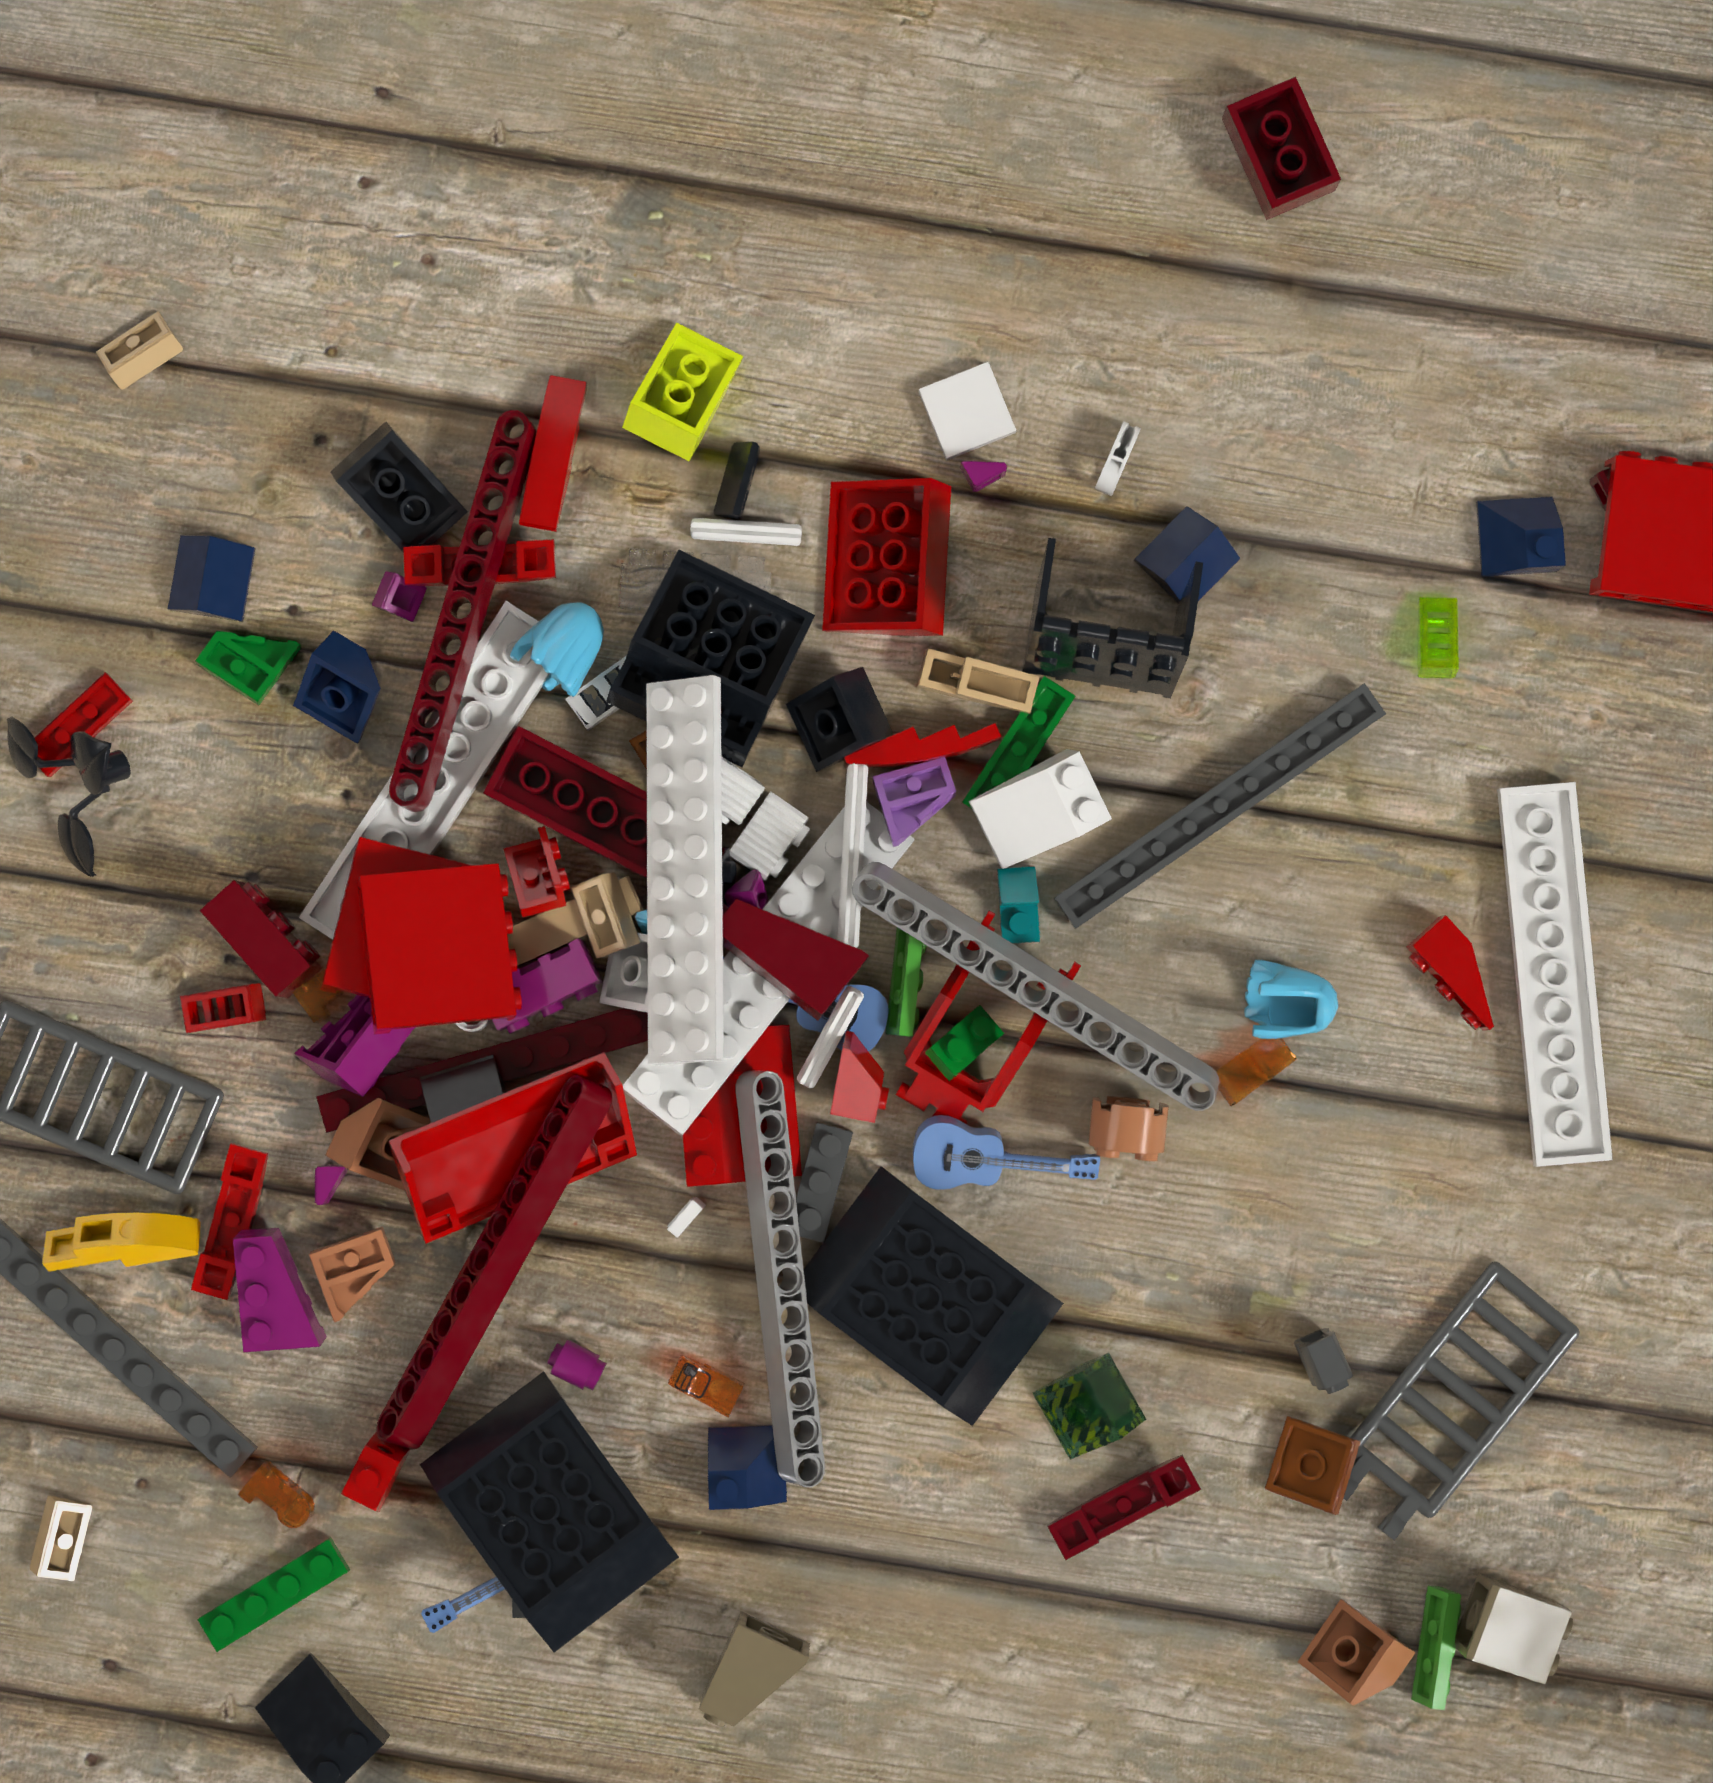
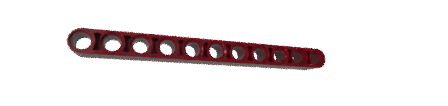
[389,410,537,812]
[376,1075,612,1450]

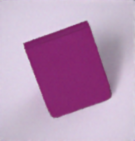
[960,461,1008,492]
[372,571,427,622]
[724,869,769,909]
[315,1165,348,1205]

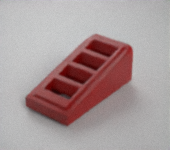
[180,983,266,1033]

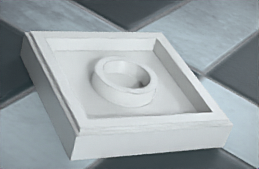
[918,362,1016,461]

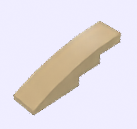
[507,876,643,967]

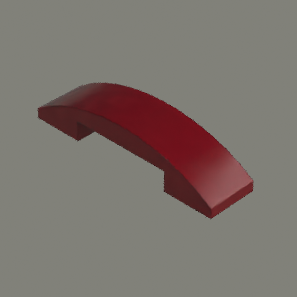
[1047,1454,1201,1561]

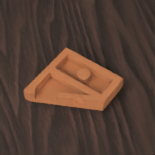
[309,1226,395,1322]

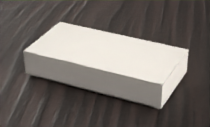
[667,1197,706,1238]

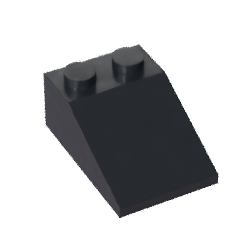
[331,422,468,553]
[255,1653,390,1783]

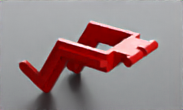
[895,910,1081,1124]

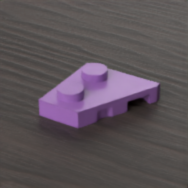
[873,757,956,847]

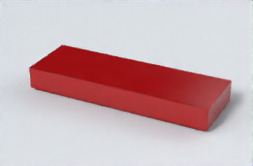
[34,672,133,778]

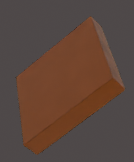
[1265,1416,1361,1515]

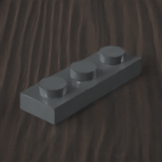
[796,1122,853,1243]

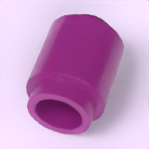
[547,1339,607,1391]

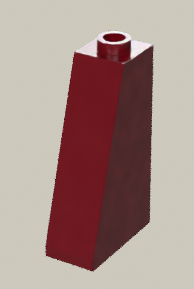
[722,899,869,1021]

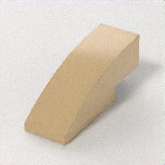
[916,648,1040,713]

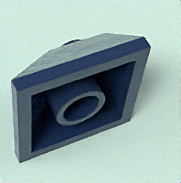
[1476,497,1566,577]
[293,630,381,744]
[708,1425,787,1510]

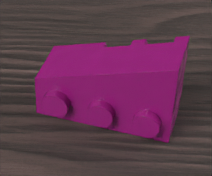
[492,939,603,1034]
[294,995,416,1097]
[233,1228,327,1353]

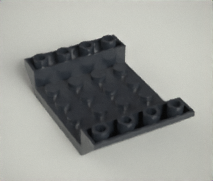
[804,1166,1064,1426]
[420,1371,679,1653]

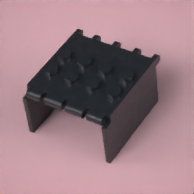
[1022,537,1203,699]

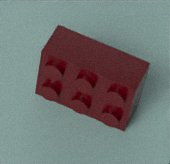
[1222,77,1341,220]
[199,880,322,998]

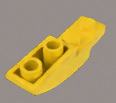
[42,1212,201,1272]

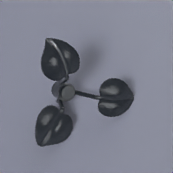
[7,717,131,877]

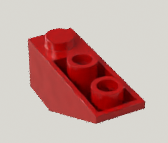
[1406,915,1494,1031]

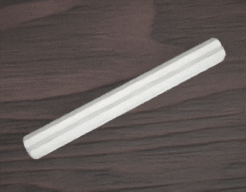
[837,763,868,948]

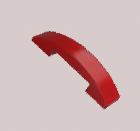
[403,539,556,586]
[191,1143,268,1300]

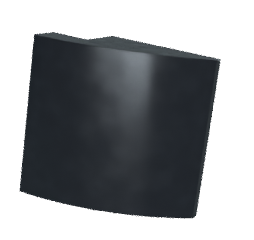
[606,550,815,767]

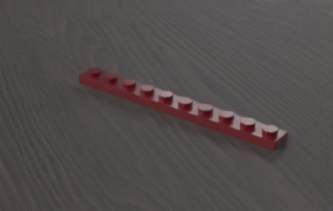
[316,1008,648,1133]

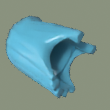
[510,602,604,697]
[1244,960,1338,1039]

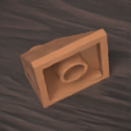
[325,1098,431,1191]
[1298,1599,1415,1706]

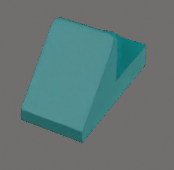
[997,867,1040,944]

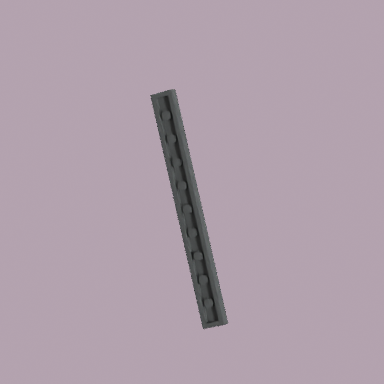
[1053,683,1386,929]
[0,1219,258,1478]

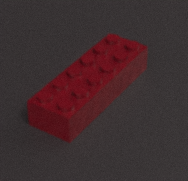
[483,726,723,879]

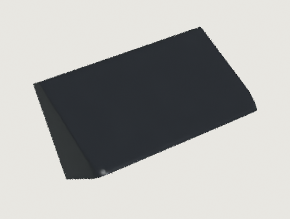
[714,442,760,520]

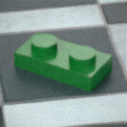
[925,1005,1004,1081]

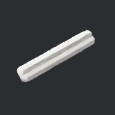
[690,518,802,546]
[797,986,864,1088]

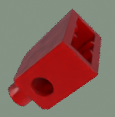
[341,1431,411,1512]

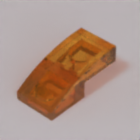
[1216,1038,1297,1106]

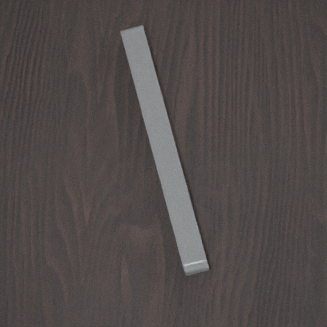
[852,862,1219,1111]
[736,1070,825,1487]

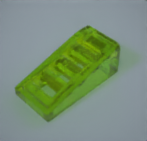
[1417,597,1459,679]

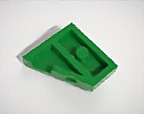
[195,631,301,706]

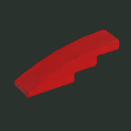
[519,375,587,532]
[844,723,1001,768]

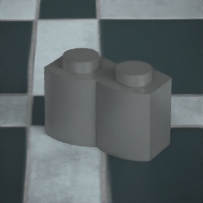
[1294,1328,1353,1394]

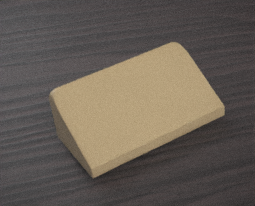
[96,311,183,390]
[571,872,640,959]
[30,1496,92,1581]

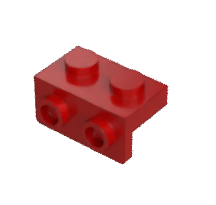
[503,826,570,918]

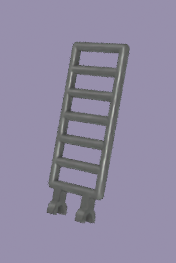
[0,1000,224,1194]
[1343,1262,1580,1541]

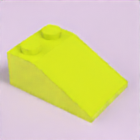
[622,322,744,461]

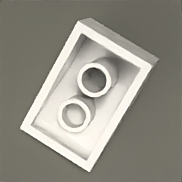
[968,749,1112,869]

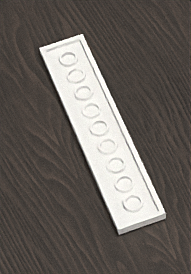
[299,601,550,940]
[646,675,724,1065]
[1497,782,1612,1167]
[623,801,915,1137]

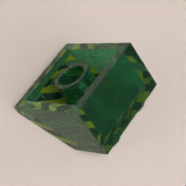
[1033,1352,1146,1459]

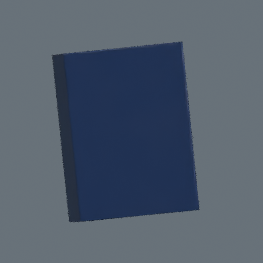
[1134,506,1240,604]
[168,535,256,622]

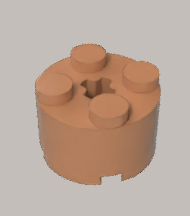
[1088,1096,1169,1161]

